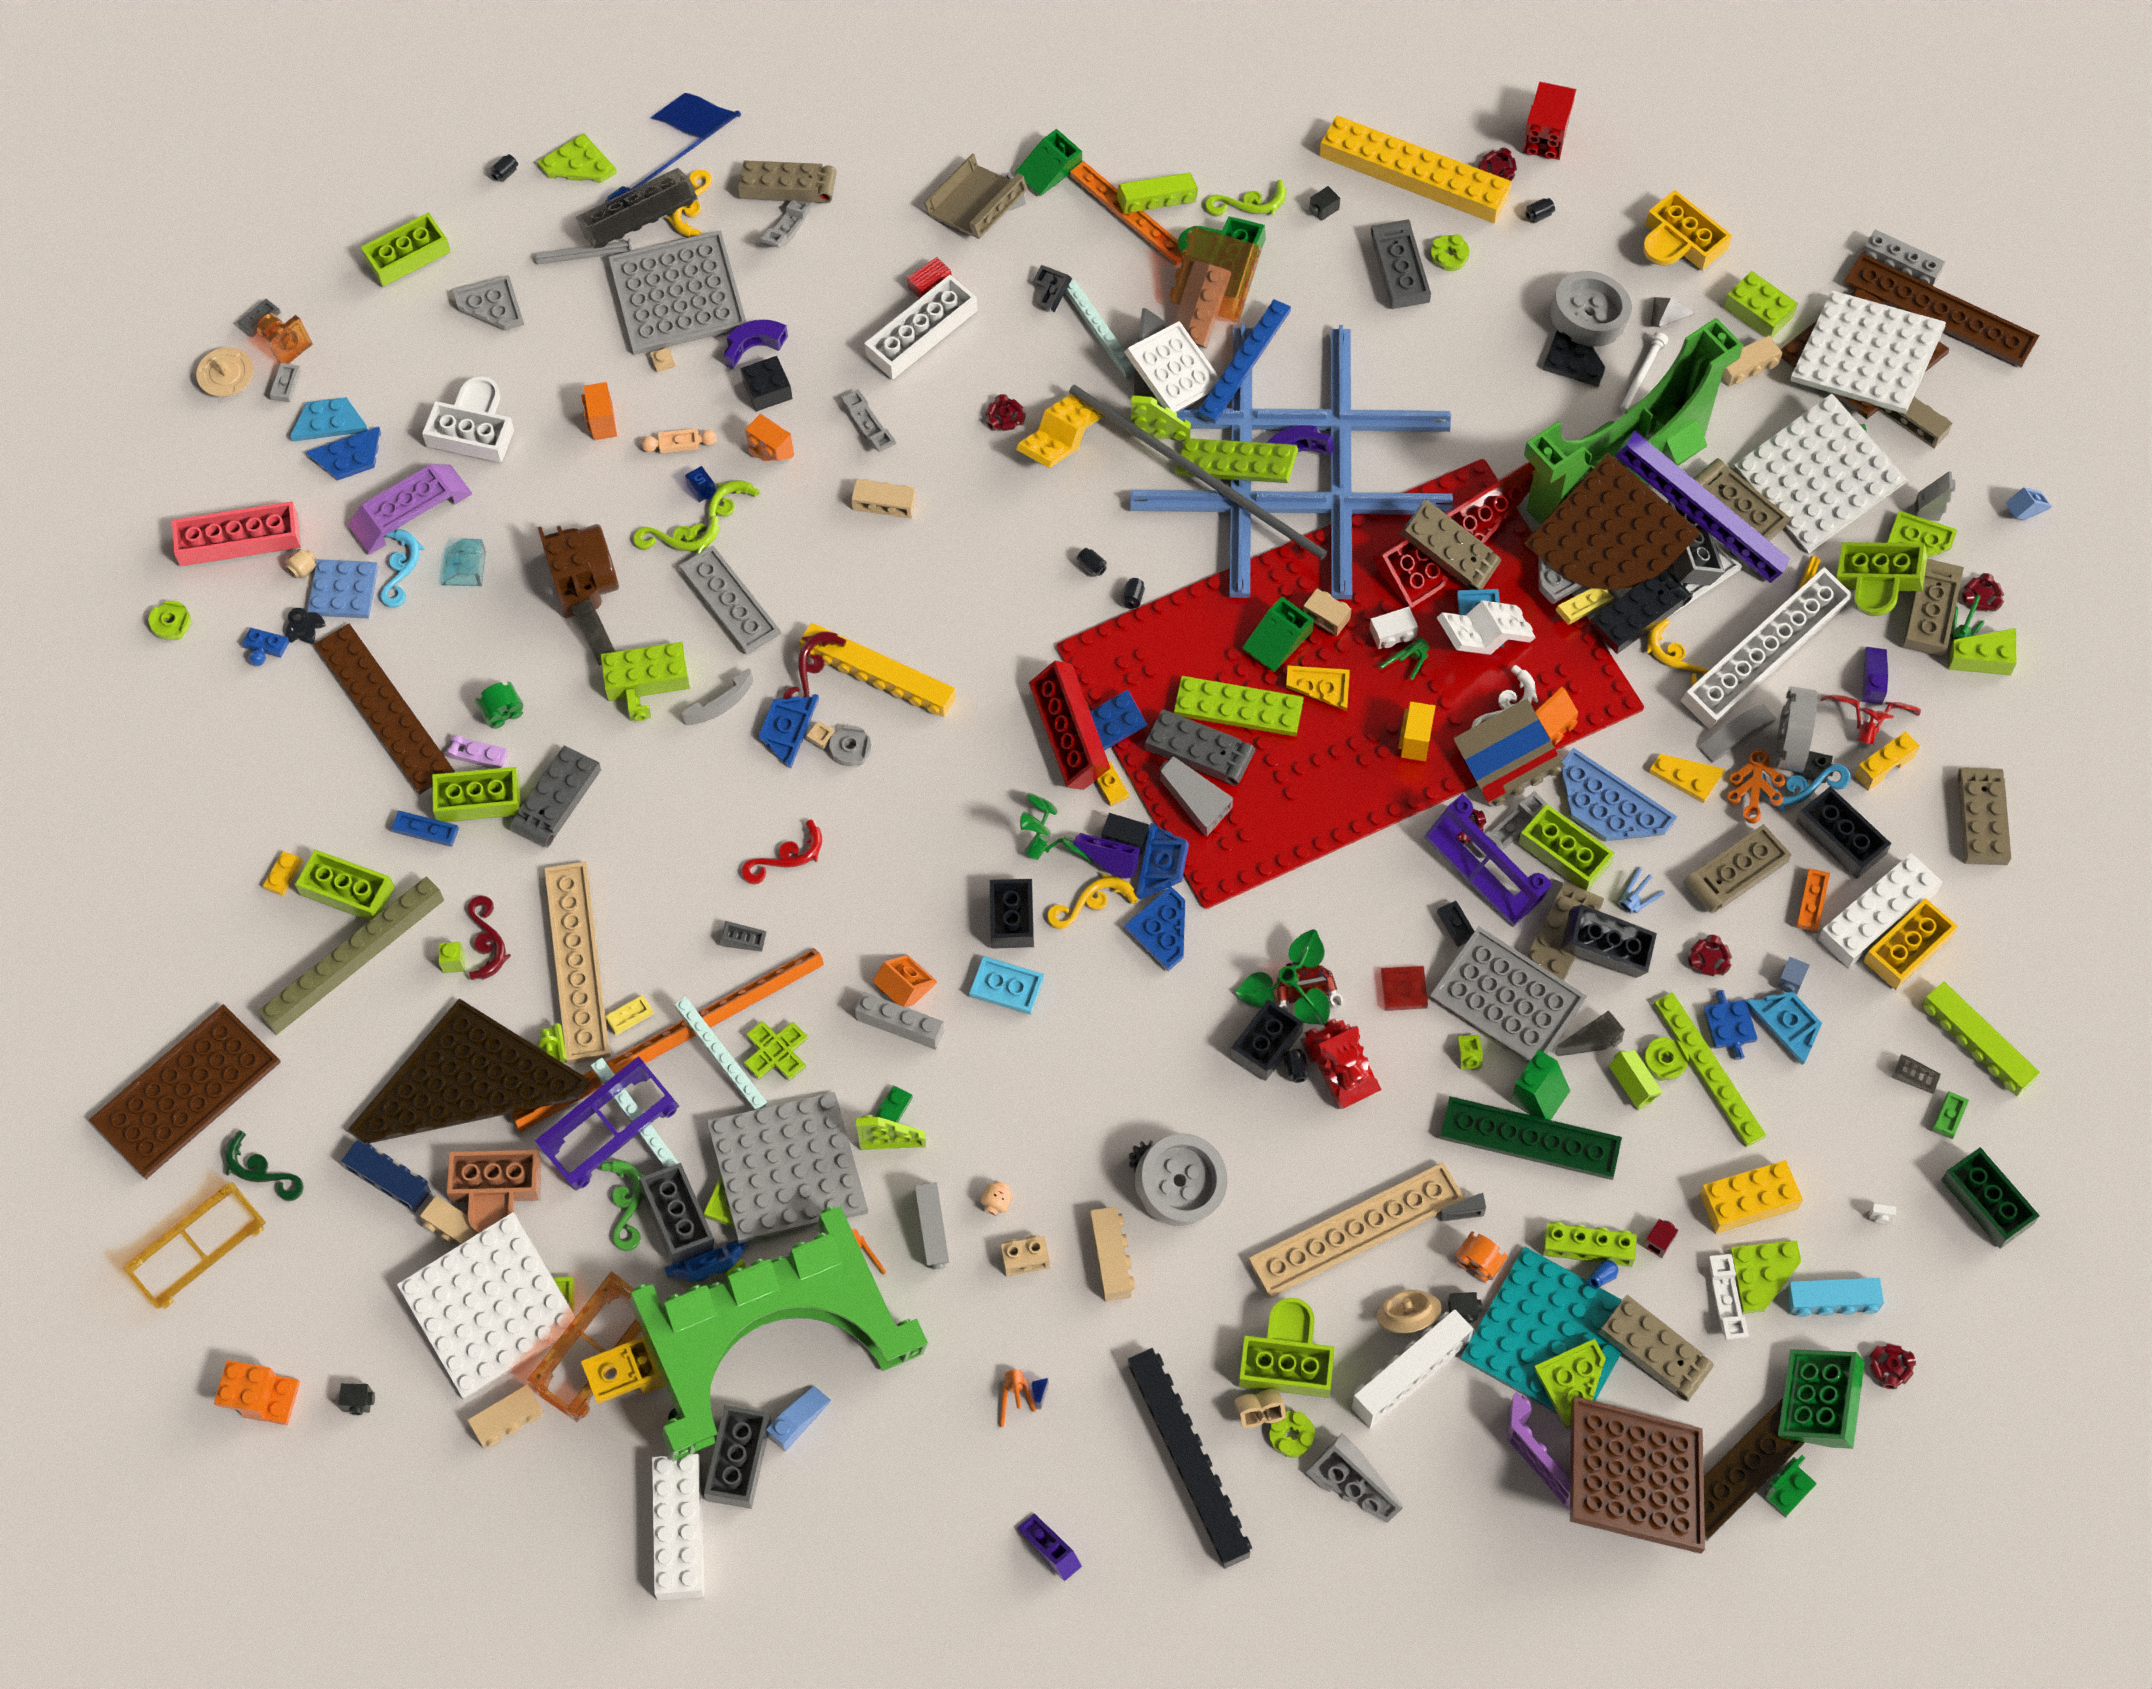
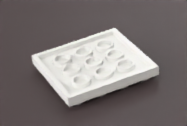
[1124,321,1220,413]

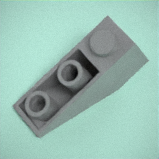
[1914,471,1956,521]

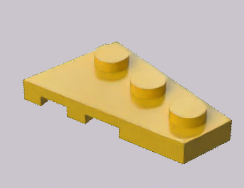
[1286,666,1350,711]
[1649,754,1725,804]

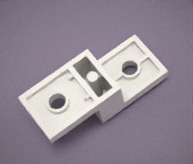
[1437,600,1536,655]

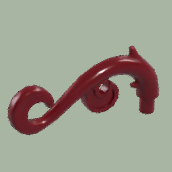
[783,631,847,699]
[467,896,511,980]

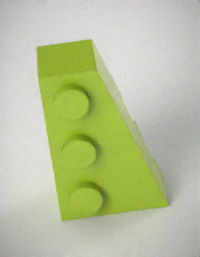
[1948,628,2017,676]

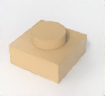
[650,347,675,372]
[806,721,835,750]

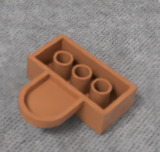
[447,1150,542,1234]

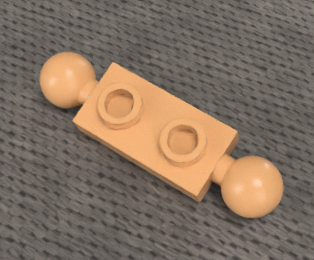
[641,428,717,454]

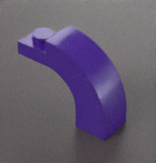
[724,319,788,369]
[1266,425,1334,455]

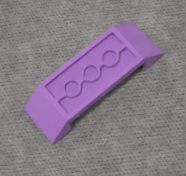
[348,464,472,555]
[1507,1392,1570,1510]

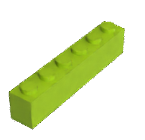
[1922,981,2040,1096]

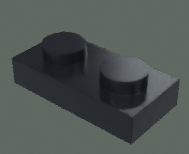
[1437,901,1475,947]

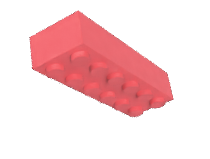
[172,501,301,566]

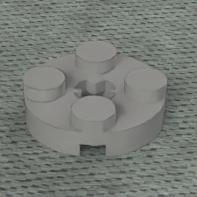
[829,725,871,766]

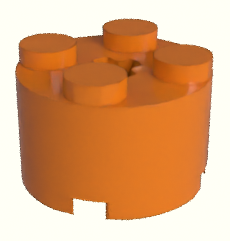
[1455,1231,1508,1283]

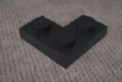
[1033,265,1072,312]

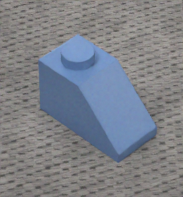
[2005,487,2052,520]

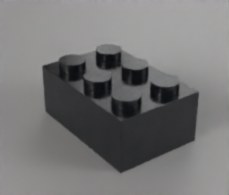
[989,879,1034,949]
[1230,999,1304,1081]

